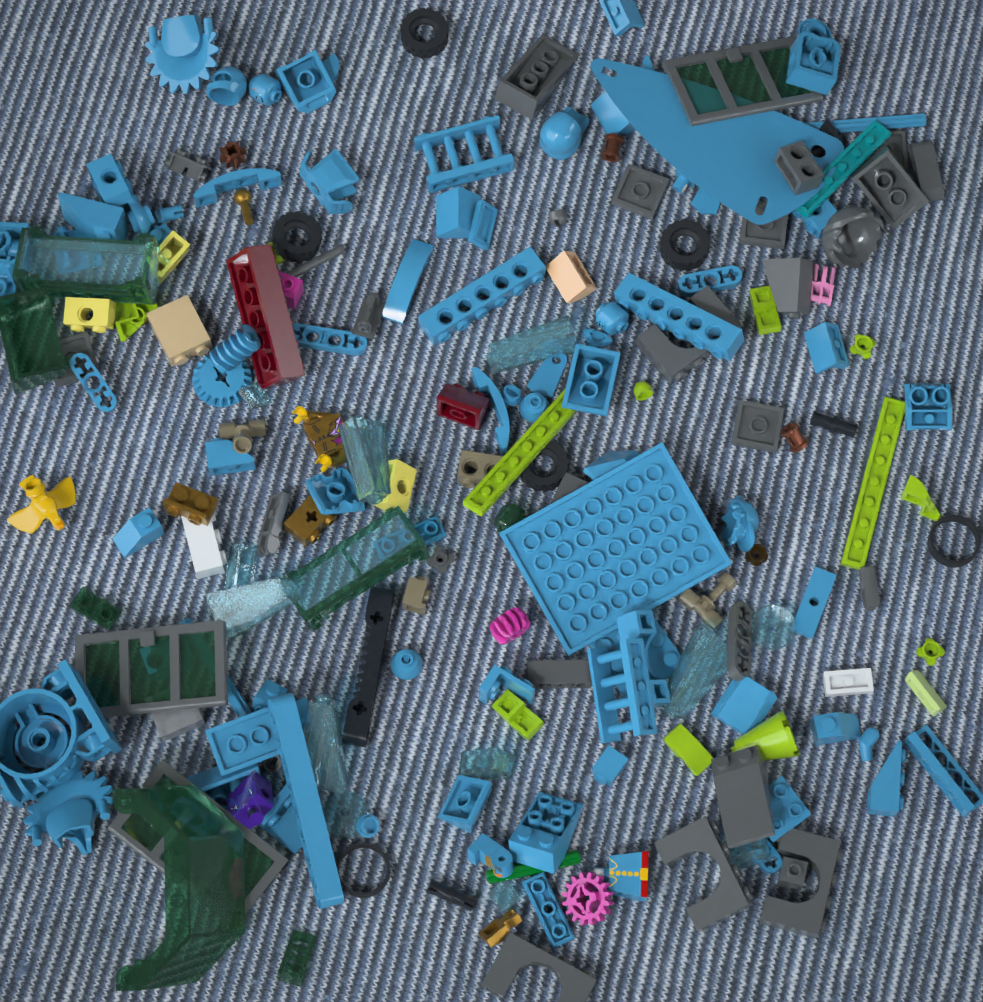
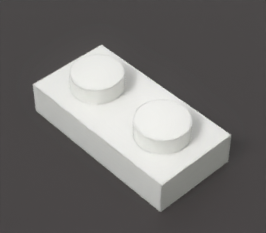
[823,668,874,697]

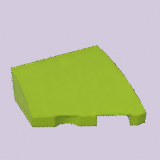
[114,288,158,343]
[900,475,941,521]

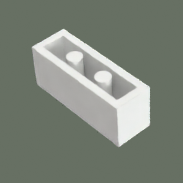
[181,513,227,579]

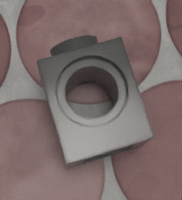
[776,857,808,891]

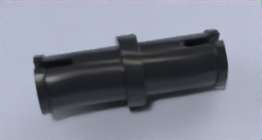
[809,411,858,438]
[426,878,477,912]

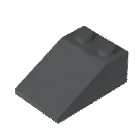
[852,146,929,229]

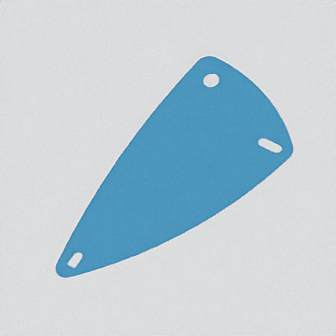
[590,58,844,225]

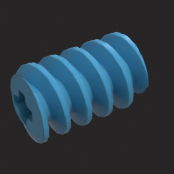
[209,324,261,372]

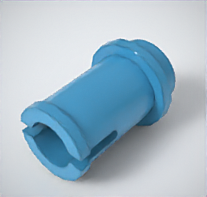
[154,204,184,224]

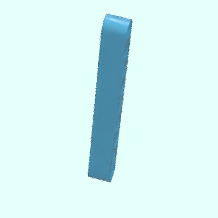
[267,693,344,910]

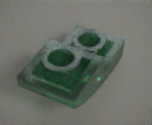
[69,587,122,631]

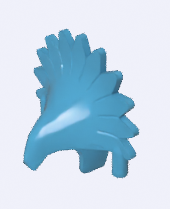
[145,15,221,94]
[23,770,114,855]

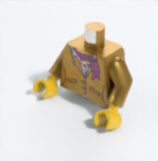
[291,406,361,472]

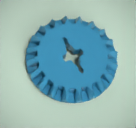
[192,355,252,407]

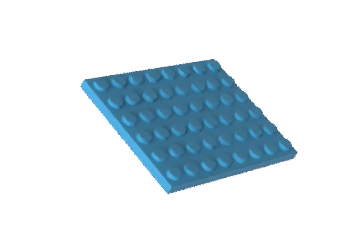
[499,442,732,656]

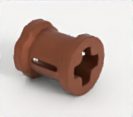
[601,133,625,162]
[780,422,809,453]

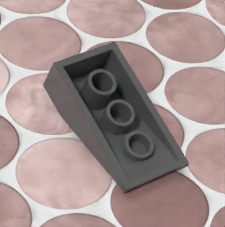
[495,34,579,120]
[711,745,775,849]

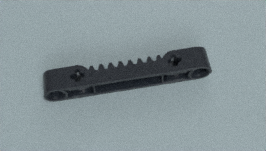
[342,585,395,748]

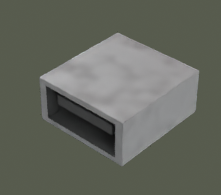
[145,681,205,742]

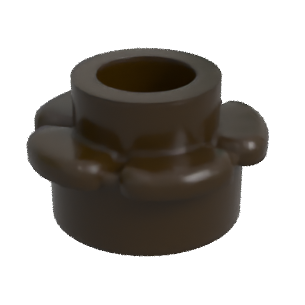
[745,544,768,566]

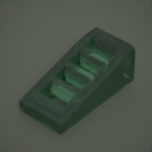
[278,929,317,987]

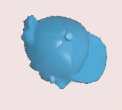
[720,495,759,552]

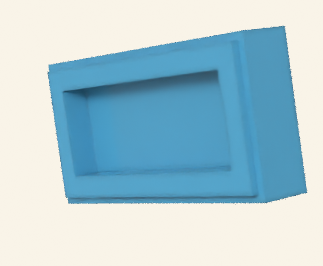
[468,200,498,250]

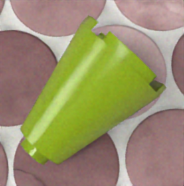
[731,710,800,761]

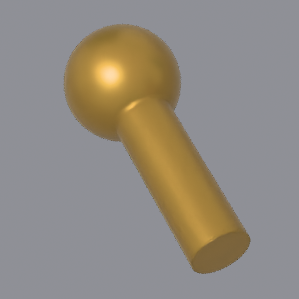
[234,188,253,225]

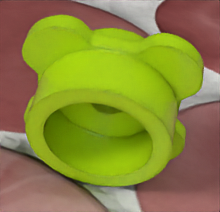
[850,334,876,359]
[916,638,945,666]

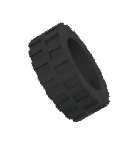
[400,8,448,59]
[271,211,322,263]
[660,219,710,271]
[520,440,569,492]

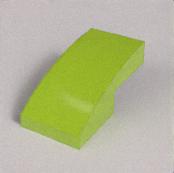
[749,286,782,335]
[492,689,544,741]
[662,723,713,776]

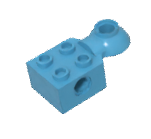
[786,18,841,95]
[86,154,155,237]
[0,222,35,308]

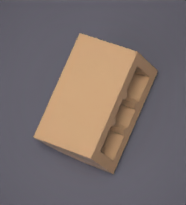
[546,251,597,303]

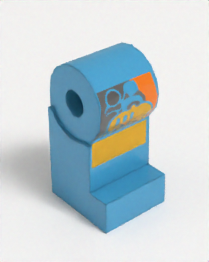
[467,833,514,878]

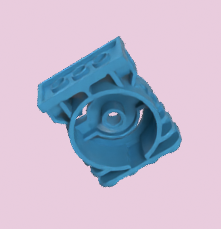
[0,659,123,809]

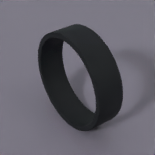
[927,515,981,568]
[336,842,390,898]

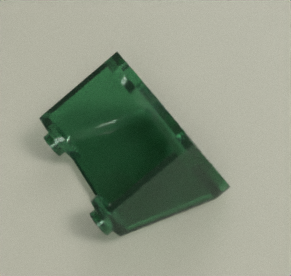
[0,286,70,394]

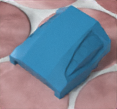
[903,383,952,430]

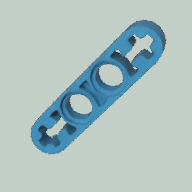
[293,323,367,356]

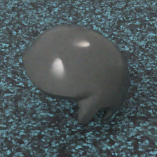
[822,206,884,269]

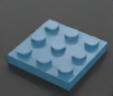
[588,618,686,698]

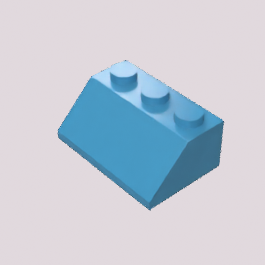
[187,763,261,831]

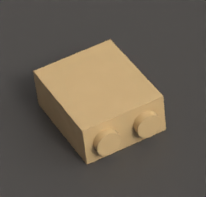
[146,294,213,367]

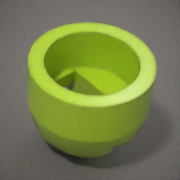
[633,381,653,401]

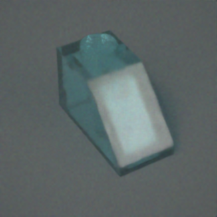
[458,748,515,780]

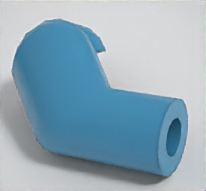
[858,727,879,761]

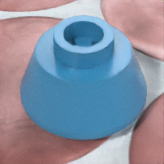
[519,393,550,422]
[390,648,423,680]

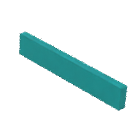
[796,120,892,219]

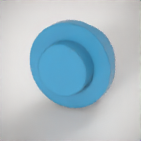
[500,385,522,406]
[356,814,380,838]

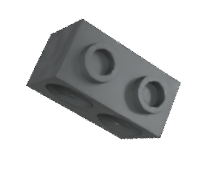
[774,141,824,196]

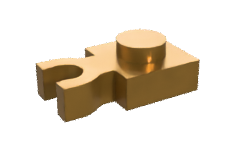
[478,908,523,948]

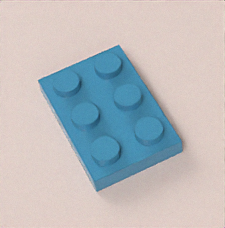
[205,707,279,776]

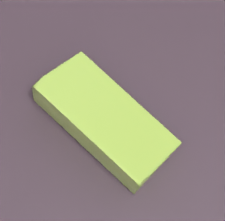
[905,670,947,717]

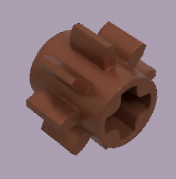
[219,141,246,169]

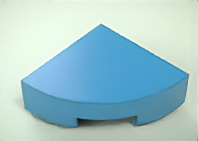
[322,53,339,83]
[583,328,613,349]

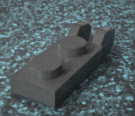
[256,492,290,557]

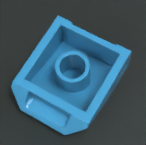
[275,50,336,114]

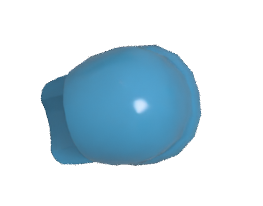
[540,107,589,160]

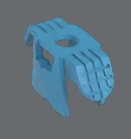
[299,149,359,214]

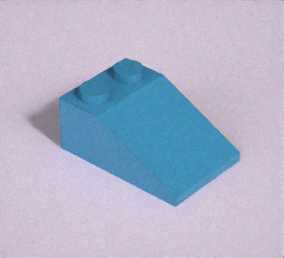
[58,192,129,254]
[562,344,620,417]

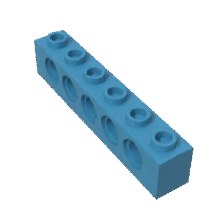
[418,246,546,345]
[614,273,745,362]

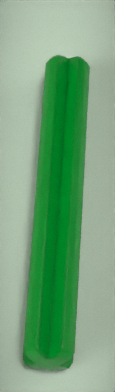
[486,850,581,884]

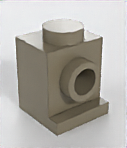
[402,576,431,615]

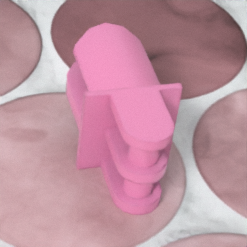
[810,264,836,307]

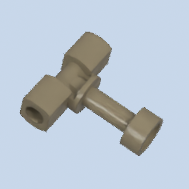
[219,419,266,454]
[678,572,737,631]

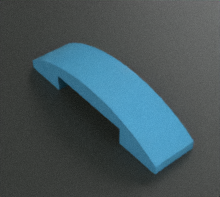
[193,168,282,208]
[382,239,434,325]
[471,367,510,456]

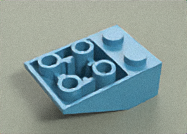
[509,792,583,874]

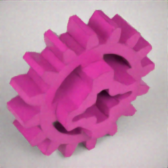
[562,872,614,925]

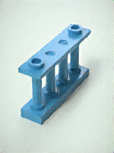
[414,115,514,194]
[587,638,658,743]

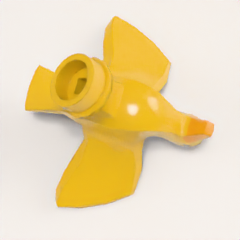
[7,475,76,534]

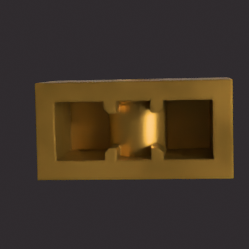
[284,494,337,547]

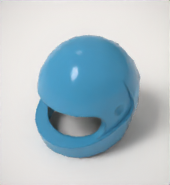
[206,66,247,106]

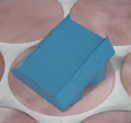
[305,468,365,515]
[711,677,777,735]

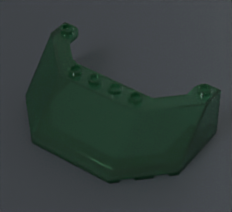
[113,785,246,991]

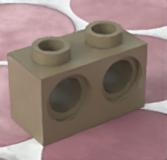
[457,450,503,488]

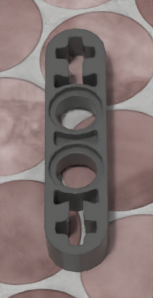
[727,601,752,682]

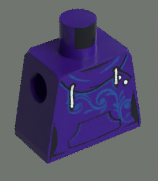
[222,770,274,829]

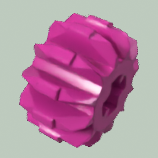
[490,607,530,644]

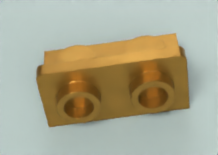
[163,482,219,526]

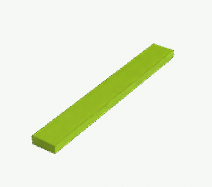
[463,388,577,517]
[840,396,905,570]

